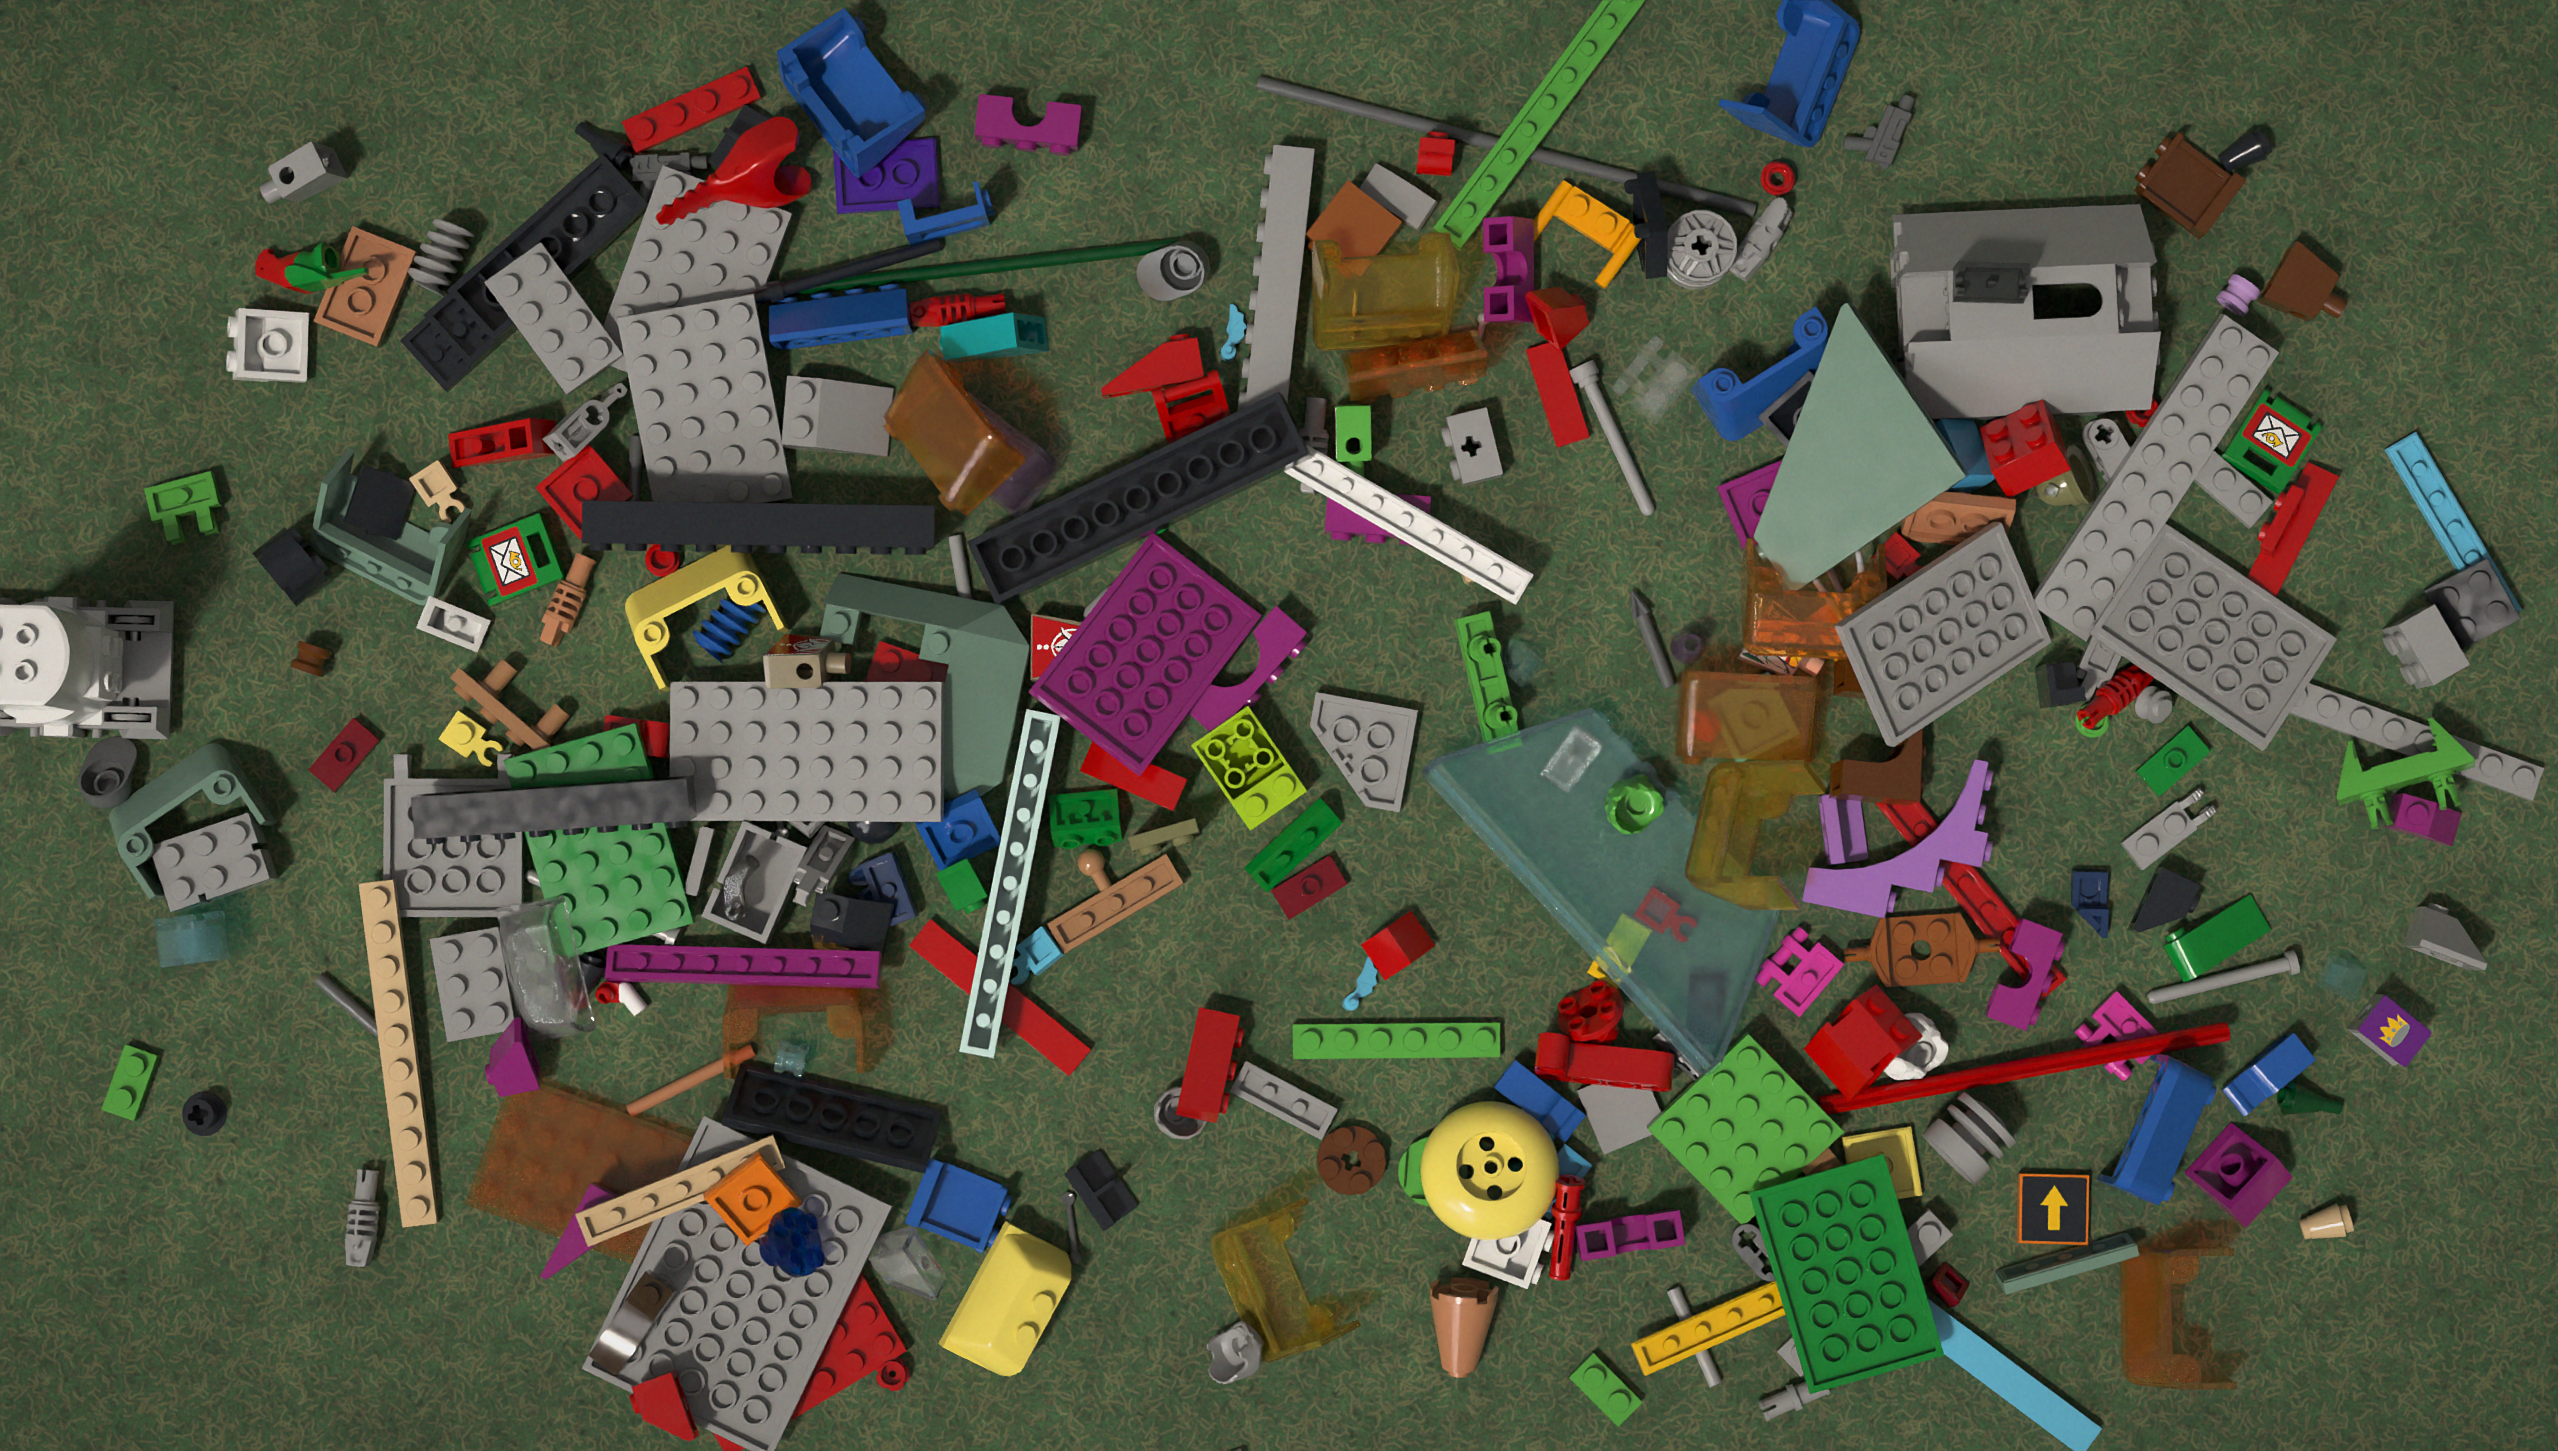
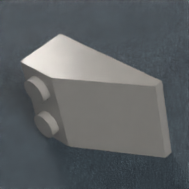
[781,376,894,457]

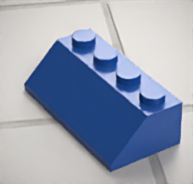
[769,284,913,351]

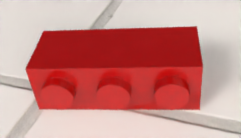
[1176,1007,1244,1123]

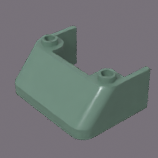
[310,448,472,605]
[109,743,277,900]

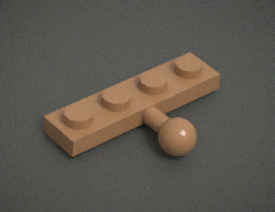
[1047,849,1184,954]

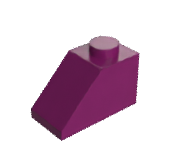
[2385,793,2461,847]
[485,1017,540,1097]

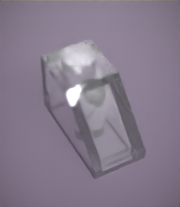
[868,1226,947,1301]

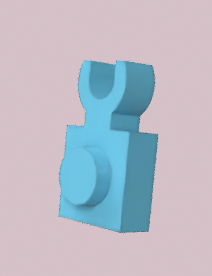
[1011,926,1065,985]

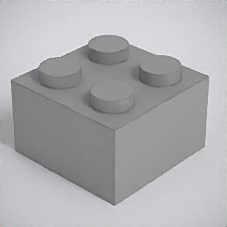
[2382,604,2470,689]

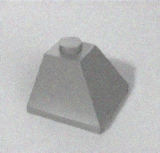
[2403,903,2487,970]

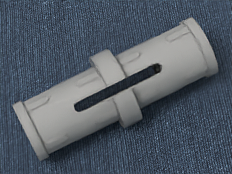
[1758,1381,1830,1421]

